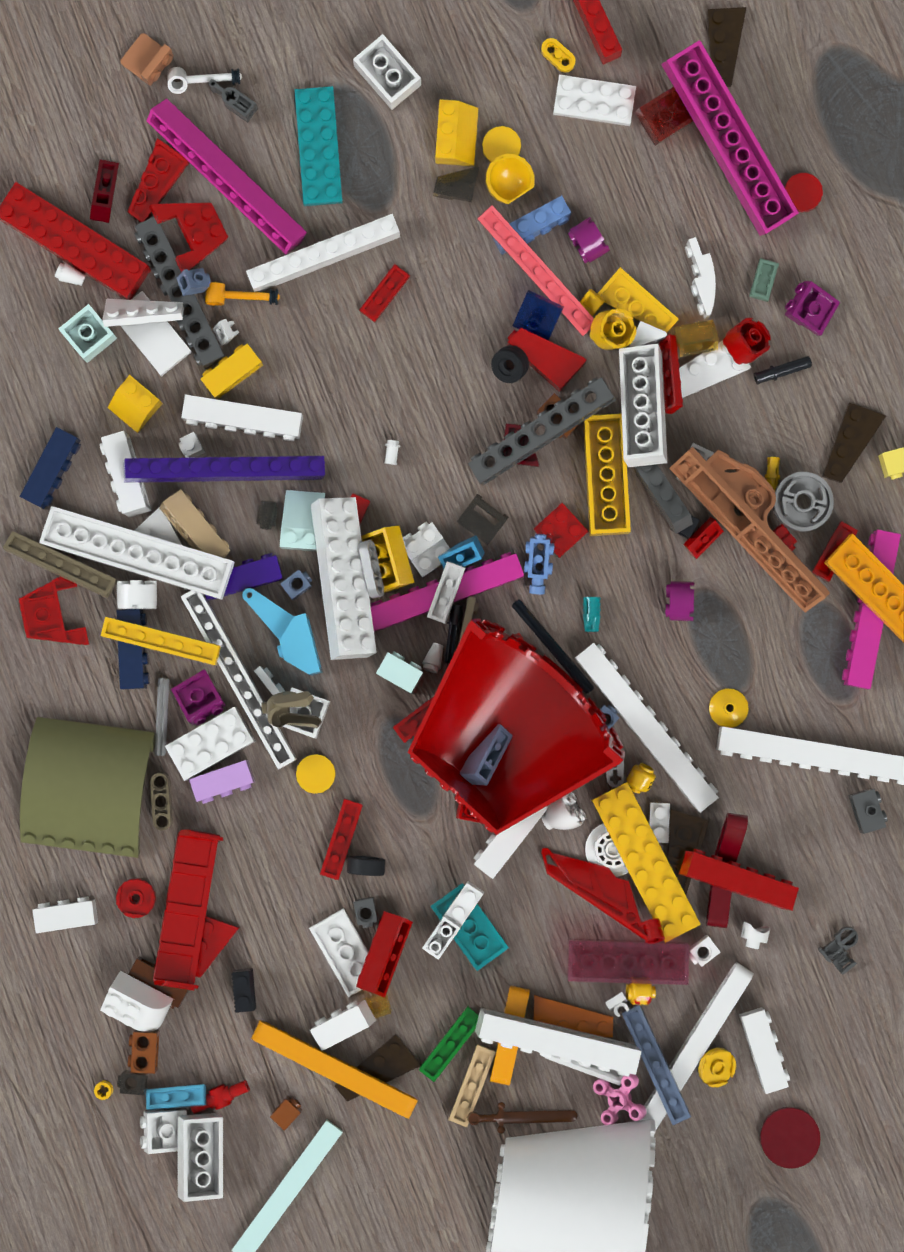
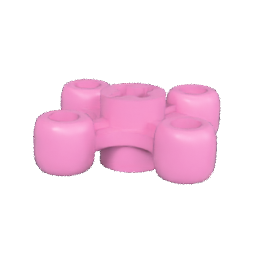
[593,1074,647,1125]

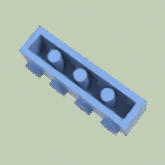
[492,196,571,255]

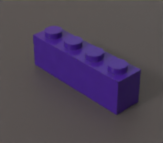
[205,553,284,601]

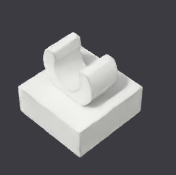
[213,319,239,346]
[605,992,629,1017]

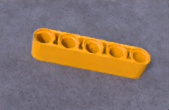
[490,985,530,1086]

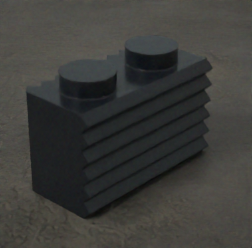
[231,968,256,1013]

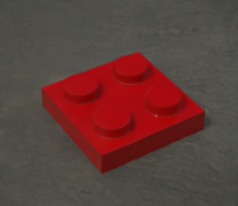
[533,503,589,558]

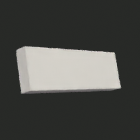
[427,561,465,624]

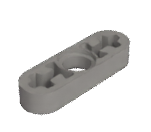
[359,540,384,598]

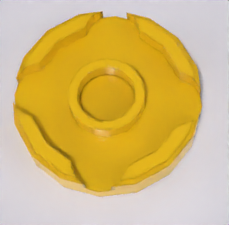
[482,126,521,162]
[296,754,336,794]
[698,1047,736,1087]

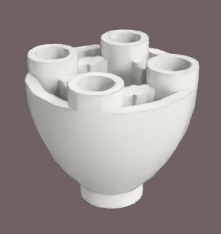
[542,792,587,830]

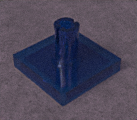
[512,290,564,341]

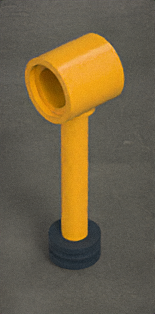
[205,282,280,306]

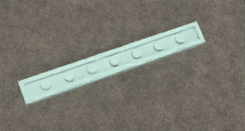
[231,1119,343,1252]

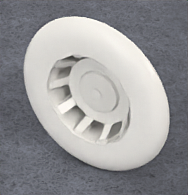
[585,823,628,877]

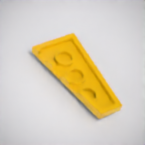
[597,267,679,333]

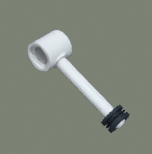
[167,67,242,94]

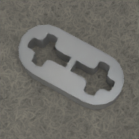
[606,760,624,787]

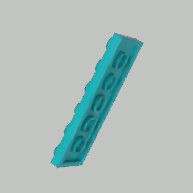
[294,86,343,206]

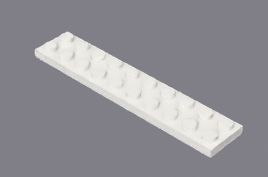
[39,506,235,600]

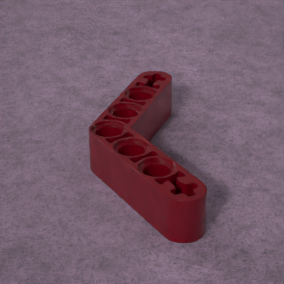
[706,813,748,928]

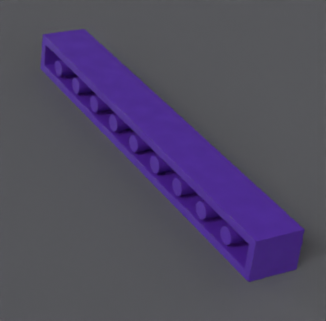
[123,456,325,483]

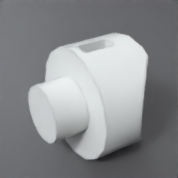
[741,922,770,949]

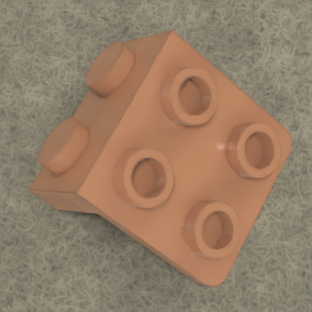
[120,33,174,86]

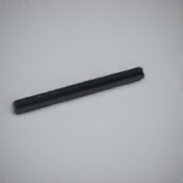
[512,600,594,694]

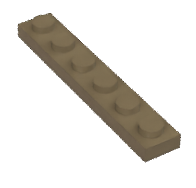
[3,531,117,598]

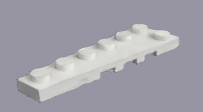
[679,340,751,398]

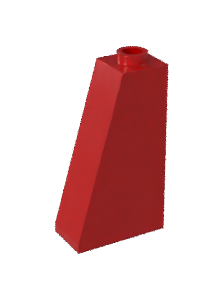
[507,328,587,392]

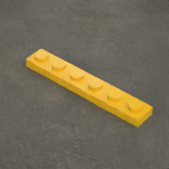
[101,617,221,665]

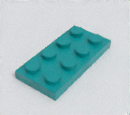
[430,883,509,971]

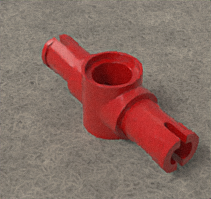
[191,1080,250,1114]

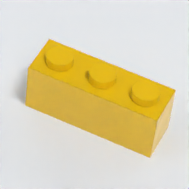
[201,343,263,400]

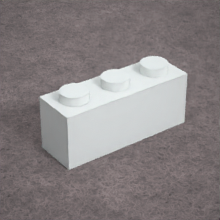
[33,896,98,933]
[310,1000,376,1051]

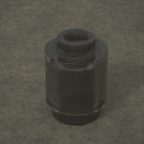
[256,500,278,530]

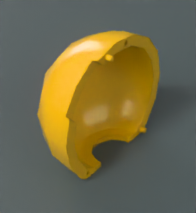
[486,154,535,204]

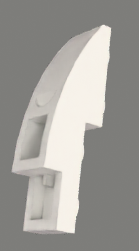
[685,237,716,319]
[422,881,484,960]

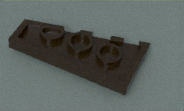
[707,7,747,87]
[822,403,886,483]
[668,809,709,895]
[335,1034,421,1101]

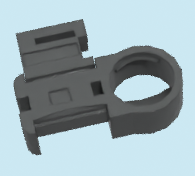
[818,927,858,975]

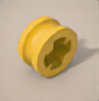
[94,1080,113,1100]

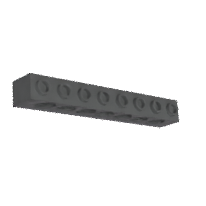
[134,217,225,369]
[468,377,616,486]

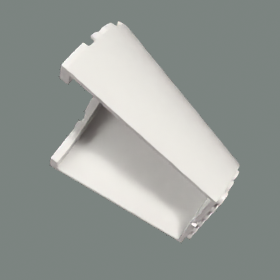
[486,1119,656,1252]

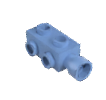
[524,534,554,594]

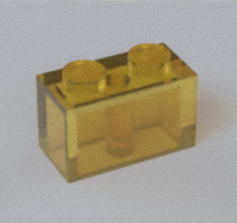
[674,319,718,357]

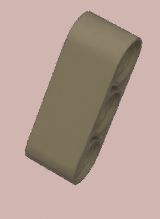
[150,773,173,831]

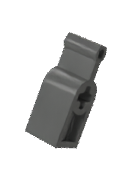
[208,79,258,123]

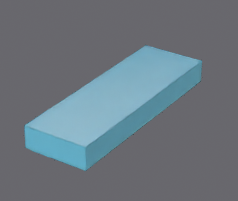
[146,1084,206,1110]

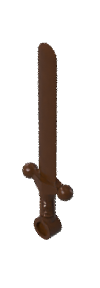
[467,1102,578,1134]

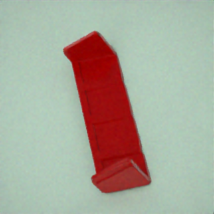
[153,829,223,991]

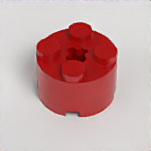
[723,318,771,365]

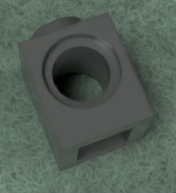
[353,897,378,928]

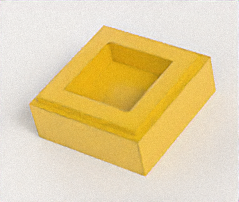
[580,289,606,317]

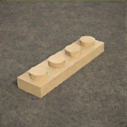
[449,1044,496,1127]

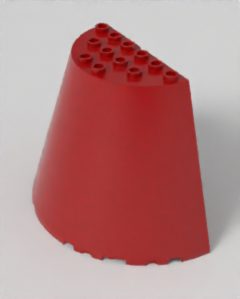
[407,618,625,835]

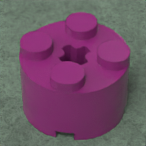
[568,217,610,263]
[665,581,694,621]

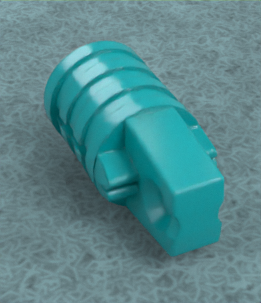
[583,597,601,632]

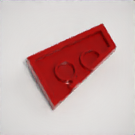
[196,916,240,978]

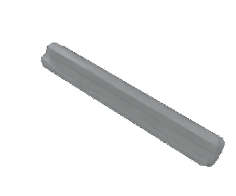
[155,678,169,756]

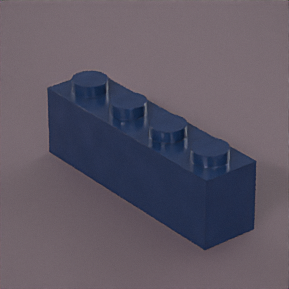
[19,427,81,509]
[116,609,150,690]

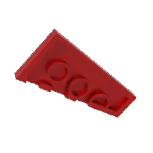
[127,138,189,223]

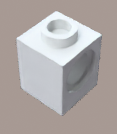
[688,935,721,967]

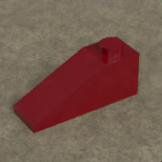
[90,159,119,223]

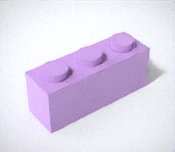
[189,760,255,804]

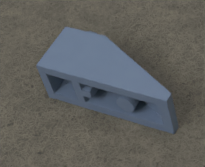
[459,725,513,785]

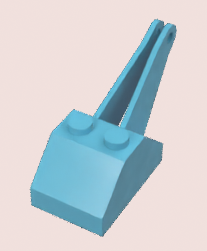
[242,588,323,675]

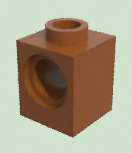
[270,1096,302,1131]

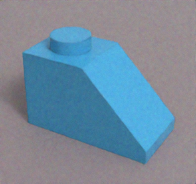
[438,536,485,568]

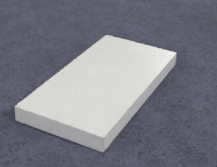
[120,291,192,376]
[309,908,369,998]

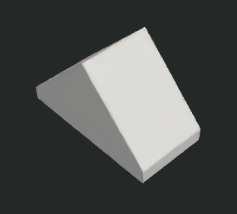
[629,321,667,347]

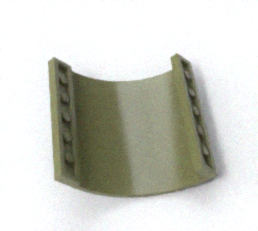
[20,717,155,858]

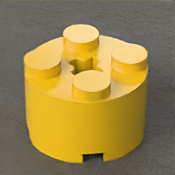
[590,309,636,350]

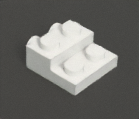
[403,522,450,578]
[140,1109,187,1154]

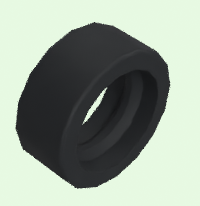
[347,856,386,876]

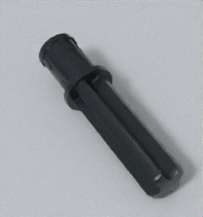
[754,356,812,385]
[445,604,463,663]

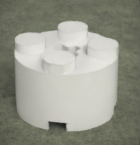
[117,580,157,609]

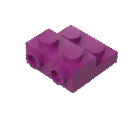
[785,281,840,336]
[171,669,226,726]

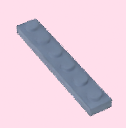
[622,1005,692,1125]

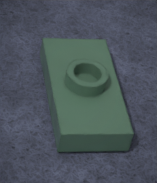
[749,258,779,302]

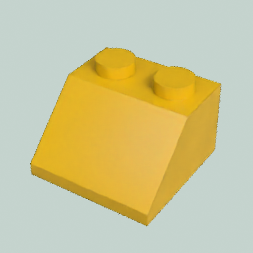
[108,375,163,433]

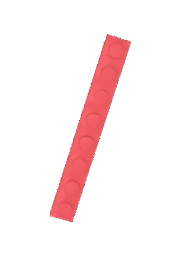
[477,205,594,336]

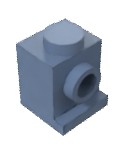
[177,268,211,296]

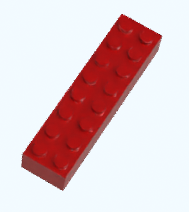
[0,182,151,300]

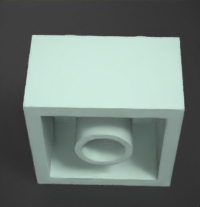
[58,304,117,363]

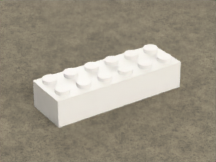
[619,344,667,467]

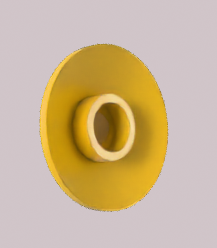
[709,689,749,728]

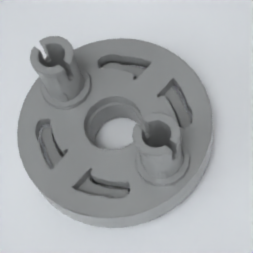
[773,472,834,532]

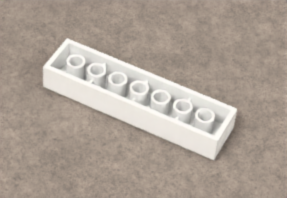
[311,497,377,660]
[475,1008,641,1077]

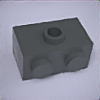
[848,788,888,834]

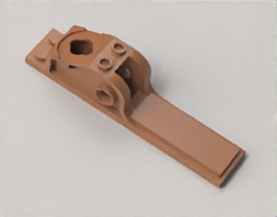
[669,446,830,612]

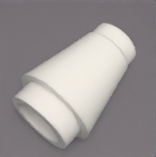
[55,263,86,286]
[422,643,444,673]

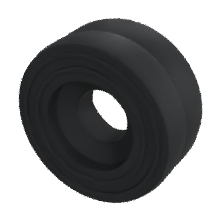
[491,345,529,383]

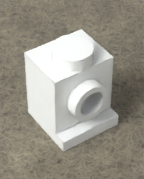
[179,432,205,458]

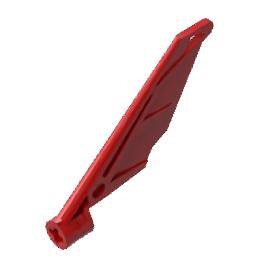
[541,848,665,944]

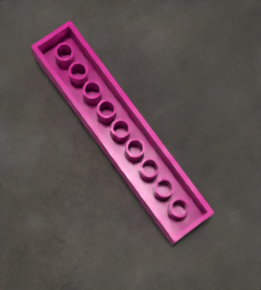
[661,40,799,236]

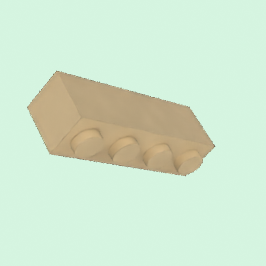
[159,489,230,558]

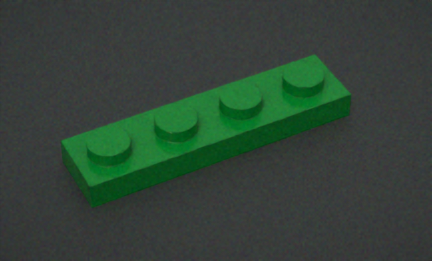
[418,1006,479,1082]

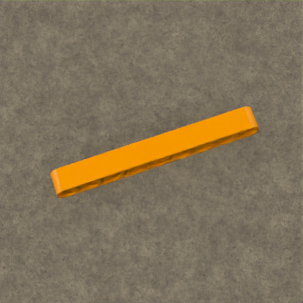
[251,1020,418,1119]

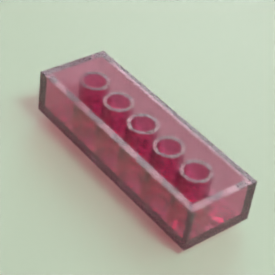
[567,939,689,985]

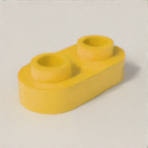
[541,38,575,73]

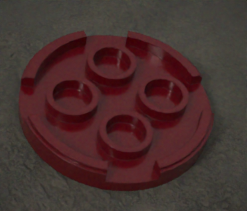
[760,1107,821,1169]

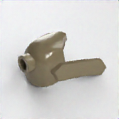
[261,691,322,728]

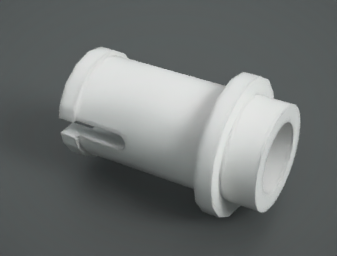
[384,440,401,465]

